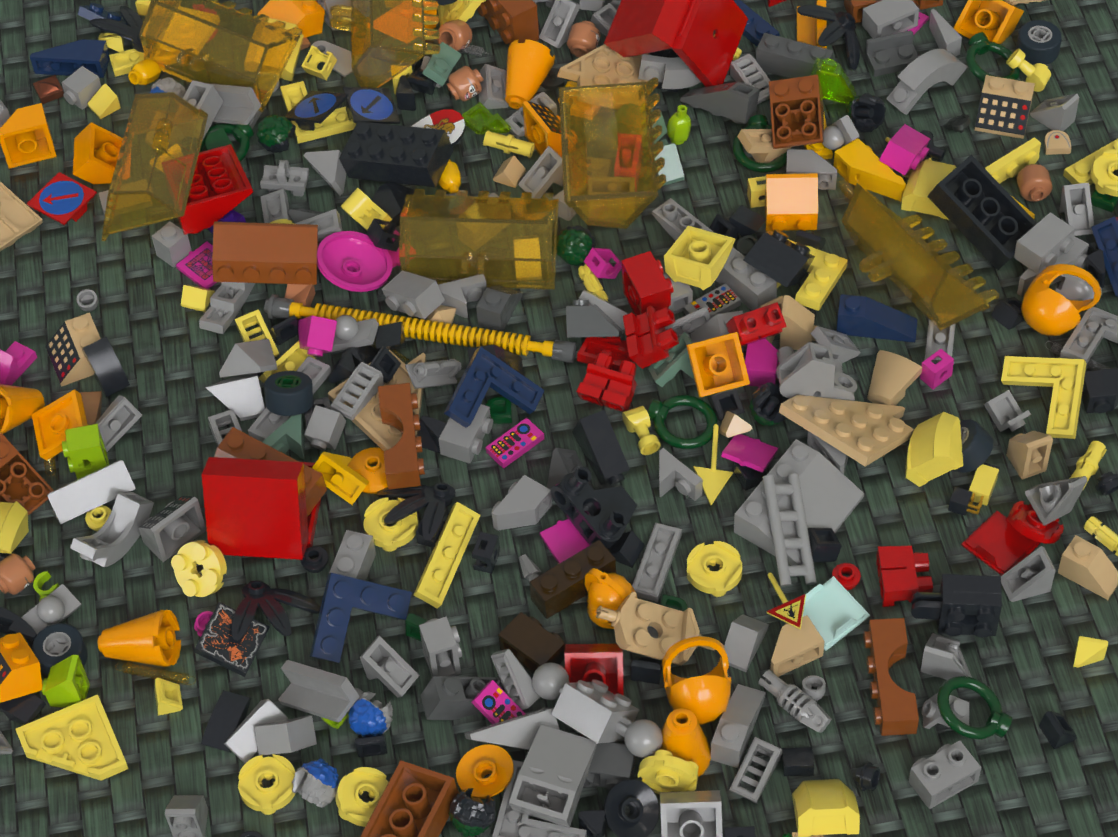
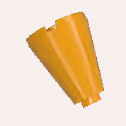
[505,39,555,110]
[0,384,45,434]
[97,610,181,667]
[653,708,711,777]

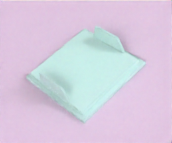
[803,576,870,651]

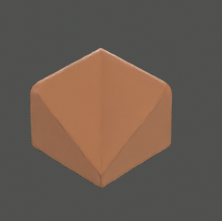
[285,284,316,307]

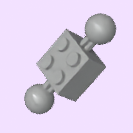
[532,662,663,758]

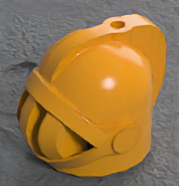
[585,568,637,629]

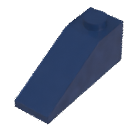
[30,39,110,78]
[837,294,918,343]

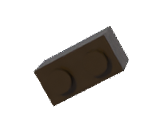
[499,612,565,674]

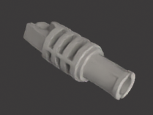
[758,670,832,733]

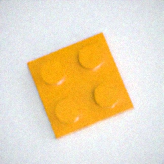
[32,389,88,461]

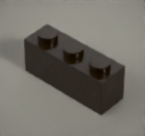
[529,540,616,619]

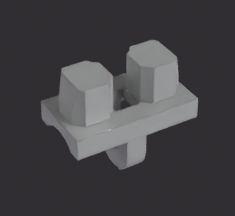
[260,160,309,197]

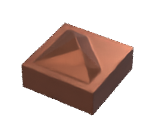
[33,75,64,104]

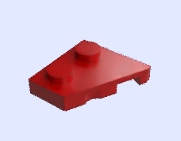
[577,336,634,372]

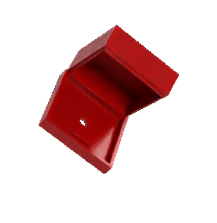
[604,0,748,87]
[202,457,321,560]

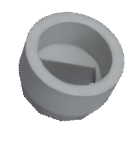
[76,289,98,312]
[802,675,826,701]

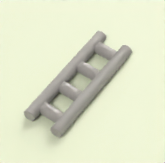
[762,474,817,587]

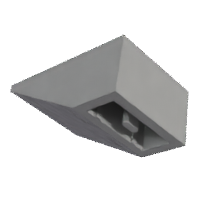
[509,724,597,828]

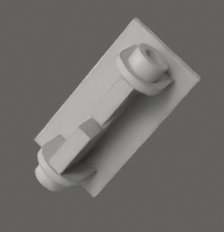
[405,359,462,389]

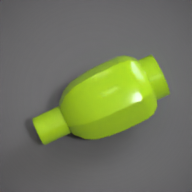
[667,105,691,145]

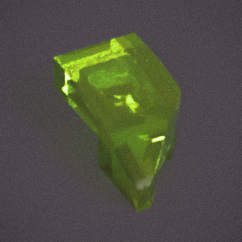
[462,102,511,134]

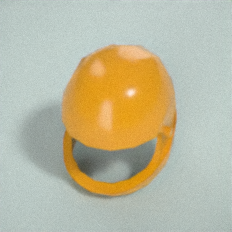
[1021,264,1101,336]
[662,636,731,725]

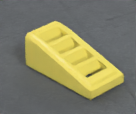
[235,309,279,357]

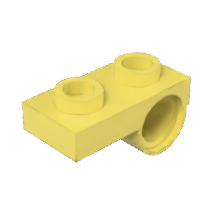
[340,188,392,230]

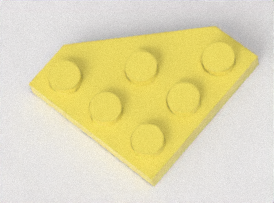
[15,694,129,781]

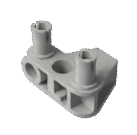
[776,342,857,401]

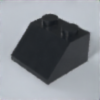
[743,229,815,287]

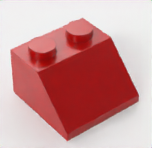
[621,251,674,316]
[564,644,624,695]

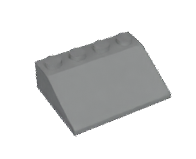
[734,439,864,565]

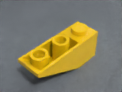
[833,138,906,202]

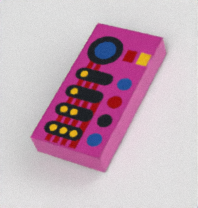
[486,418,545,469]
[471,680,525,724]

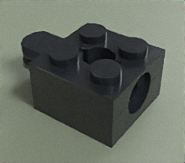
[911,574,1002,638]

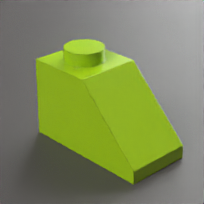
[42,655,90,708]

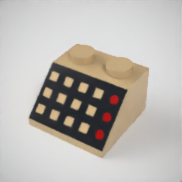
[975,75,1035,139]
[45,312,101,387]

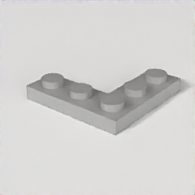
[260,188,343,242]
[1059,306,1118,365]
[492,760,587,837]

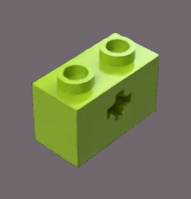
[62,424,109,480]

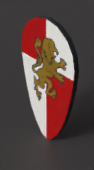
[411,109,466,146]

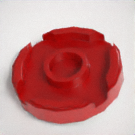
[1008,501,1064,544]

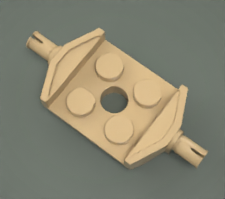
[596,592,717,666]

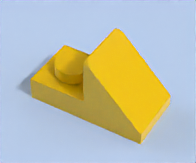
[312,452,369,505]

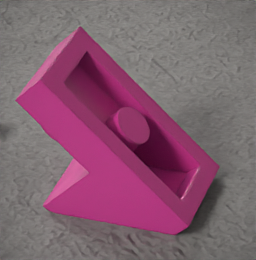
[0,341,37,386]

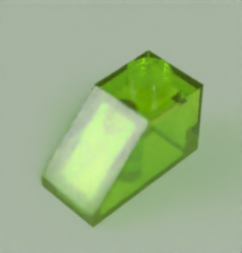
[811,58,856,104]

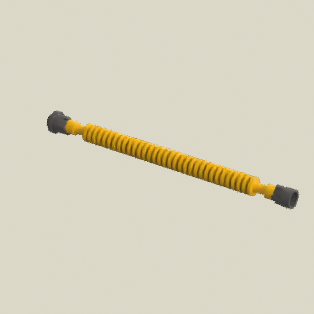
[264,294,577,363]

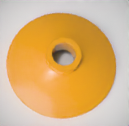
[348,447,388,494]
[456,744,514,799]

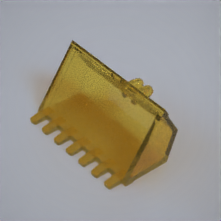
[139,0,303,112]
[330,0,440,88]
[559,77,666,229]
[102,92,208,241]
[841,183,999,331]
[399,189,559,290]

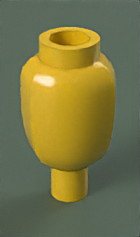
[128,59,167,85]
[438,159,461,194]

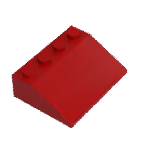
[159,144,253,235]

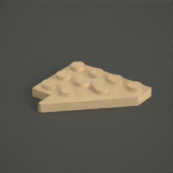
[557,44,650,109]
[328,350,427,451]
[779,395,914,467]

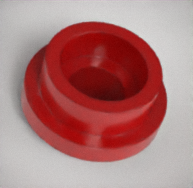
[832,563,861,590]

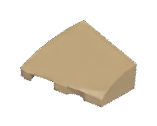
[867,350,922,406]

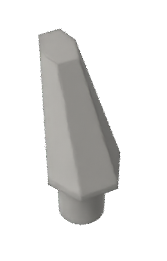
[519,554,541,582]

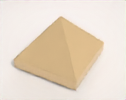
[426,305,456,325]

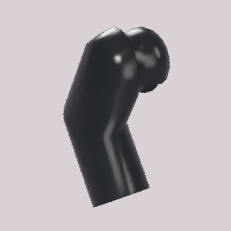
[920,130,946,162]

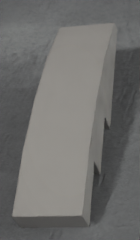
[199,282,255,334]

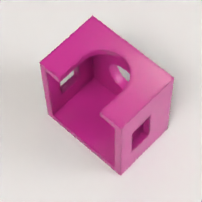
[584,248,622,279]
[920,349,954,389]

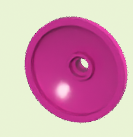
[317,231,392,292]

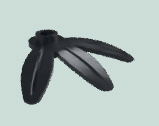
[797,5,860,70]
[90,6,168,53]
[377,483,456,541]
[232,580,321,640]

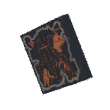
[193,602,270,677]

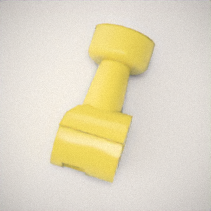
[1006,48,1051,92]
[622,406,661,455]

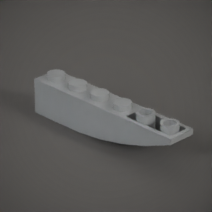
[652,198,777,310]

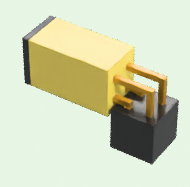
[948,462,1000,516]

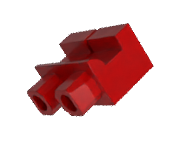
[726,302,787,347]
[623,305,679,369]
[576,353,637,412]
[876,546,933,607]

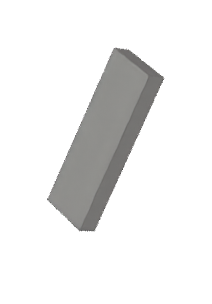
[632,522,682,602]

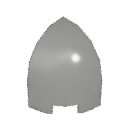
[1055,274,1102,301]

